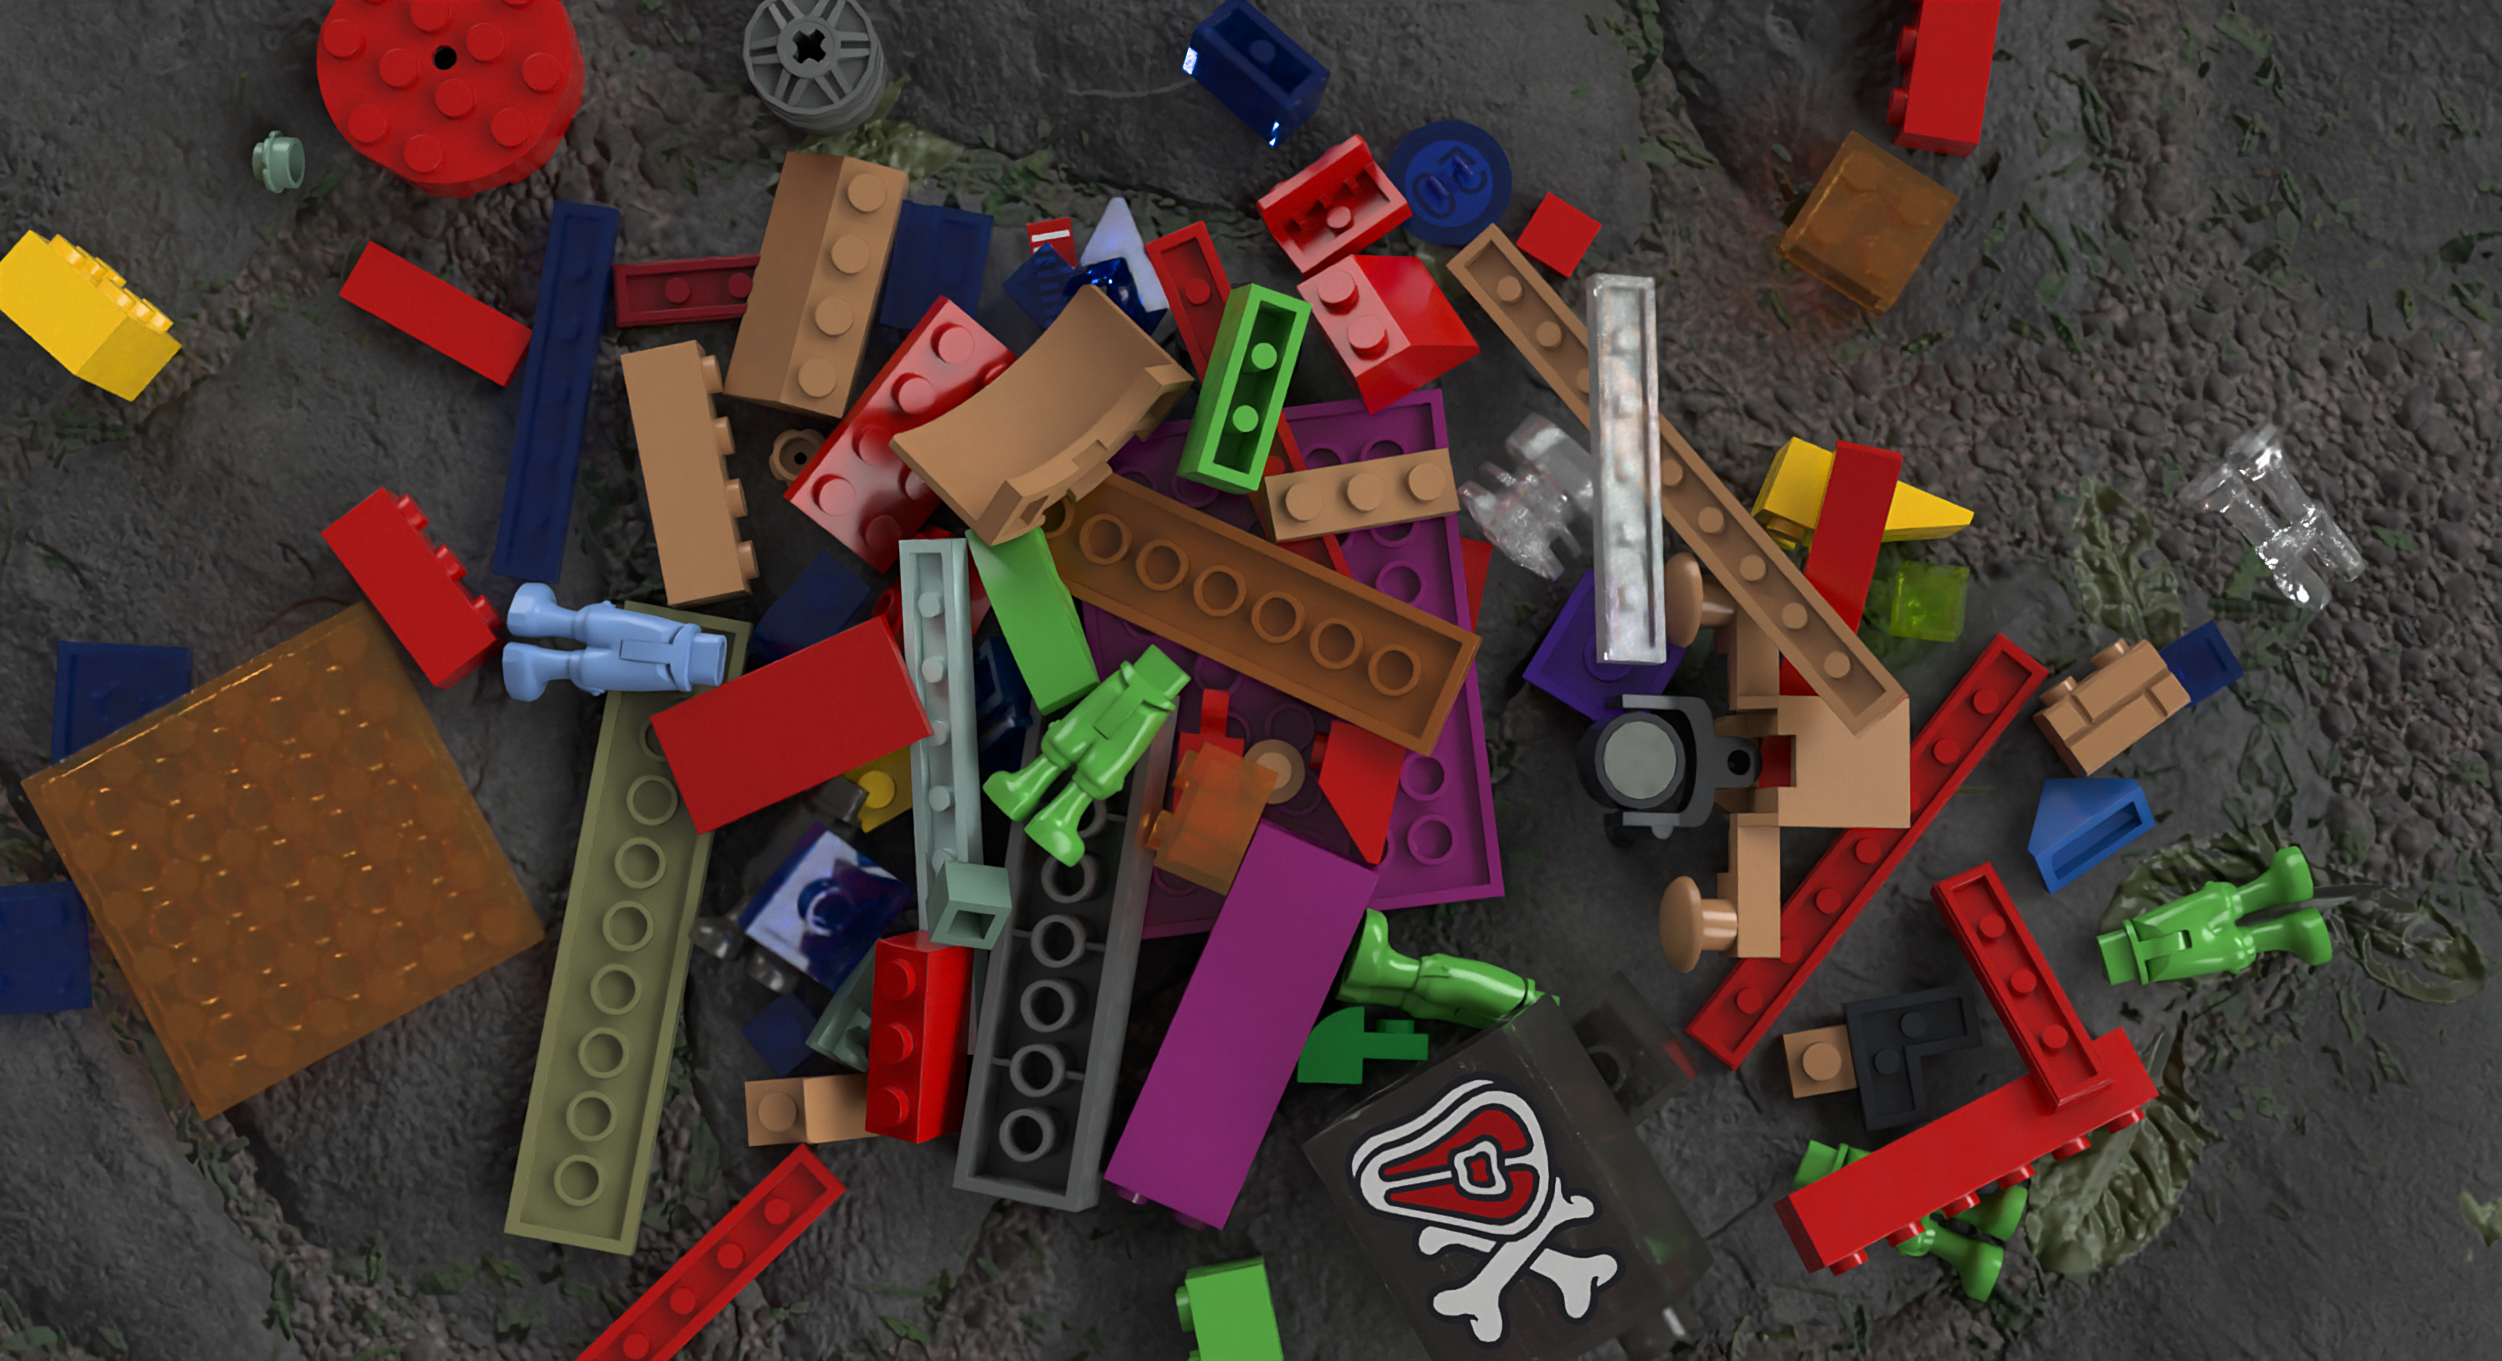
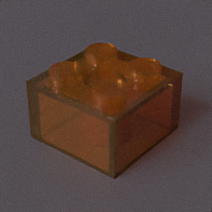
[1774,130,1961,318]
[1146,742,1279,896]

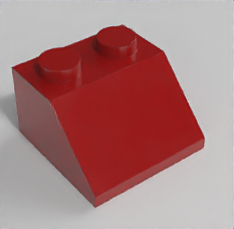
[1296,255,1480,416]

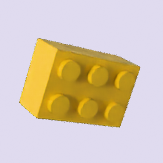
[0,230,182,402]

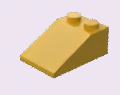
[1750,436,1974,550]

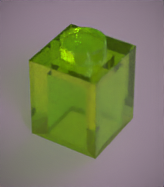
[1889,561,1970,643]

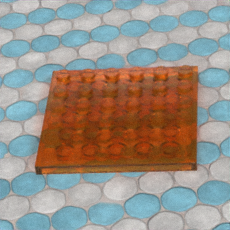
[20,600,548,1121]

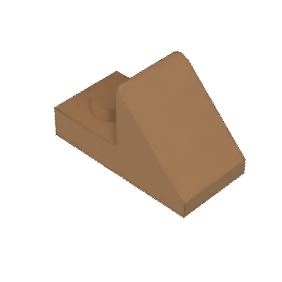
[745,1072,879,1146]

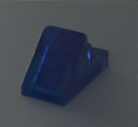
[1062,196,1170,336]

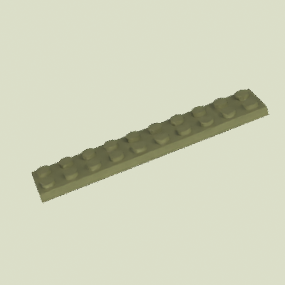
[504,600,754,1256]

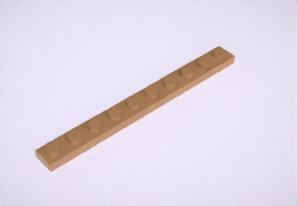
[1446,223,1909,739]

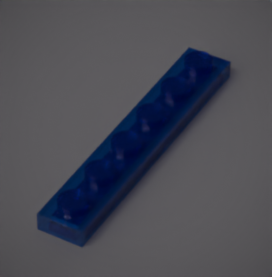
[491,199,621,585]

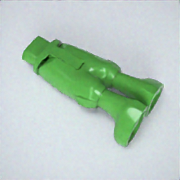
[983,644,1191,867]
[2095,846,2332,986]
[1331,908,1560,1032]
[1792,1139,2027,1301]

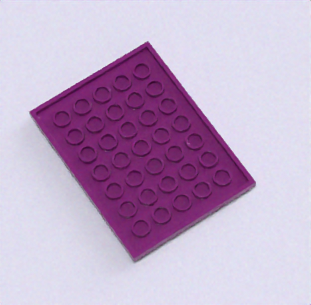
[1081,388,1505,940]

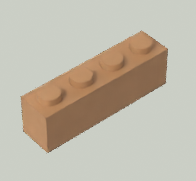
[620,340,759,610]

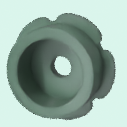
[252,130,305,193]

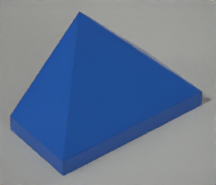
[2027,778,2156,895]

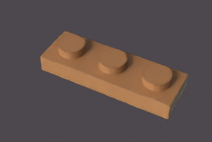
[1259,448,1460,544]

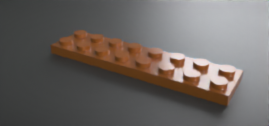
[967,472,1483,757]

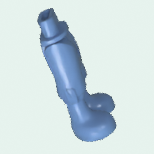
[502,582,727,702]

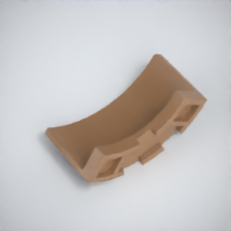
[889,284,1195,546]

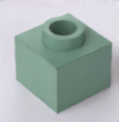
[925,860,1012,950]

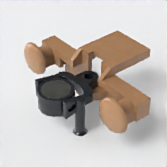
[1575,551,1910,973]

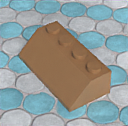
[722,151,910,425]

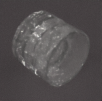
[1457,412,1629,584]

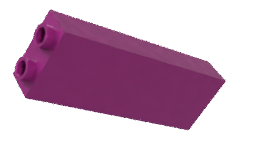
[1103,816,1380,1231]

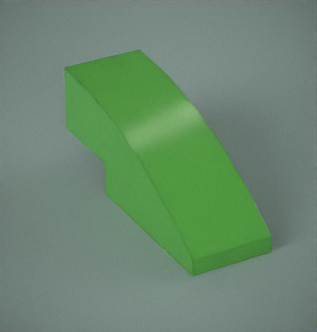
[965,526,1101,716]

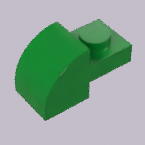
[1297,1005,1428,1084]

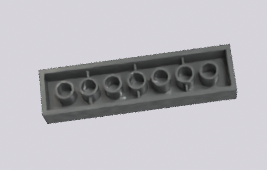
[952,694,1180,1212]

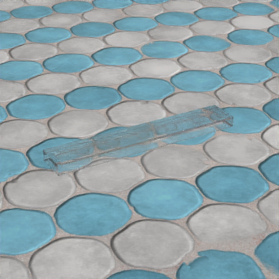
[1586,273,1666,666]

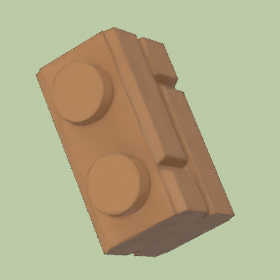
[2032,638,2191,778]

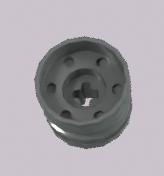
[742,0,888,138]

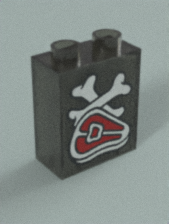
[1300,991,1716,1361]

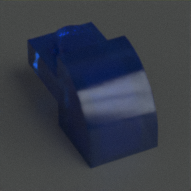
[747,549,874,666]

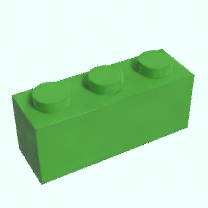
[1176,283,1312,495]

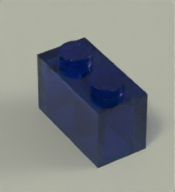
[1183,0,1331,149]

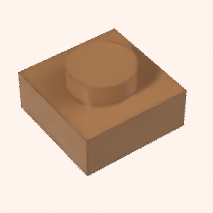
[1780,1024,1857,1098]

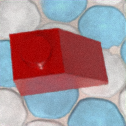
[1309,720,1407,865]

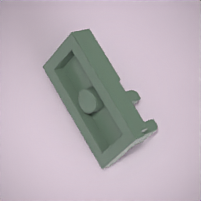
[805,933,882,1073]

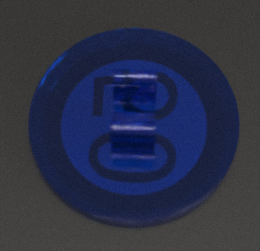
[1387,120,1512,246]

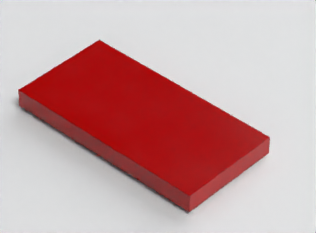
[650,615,935,835]

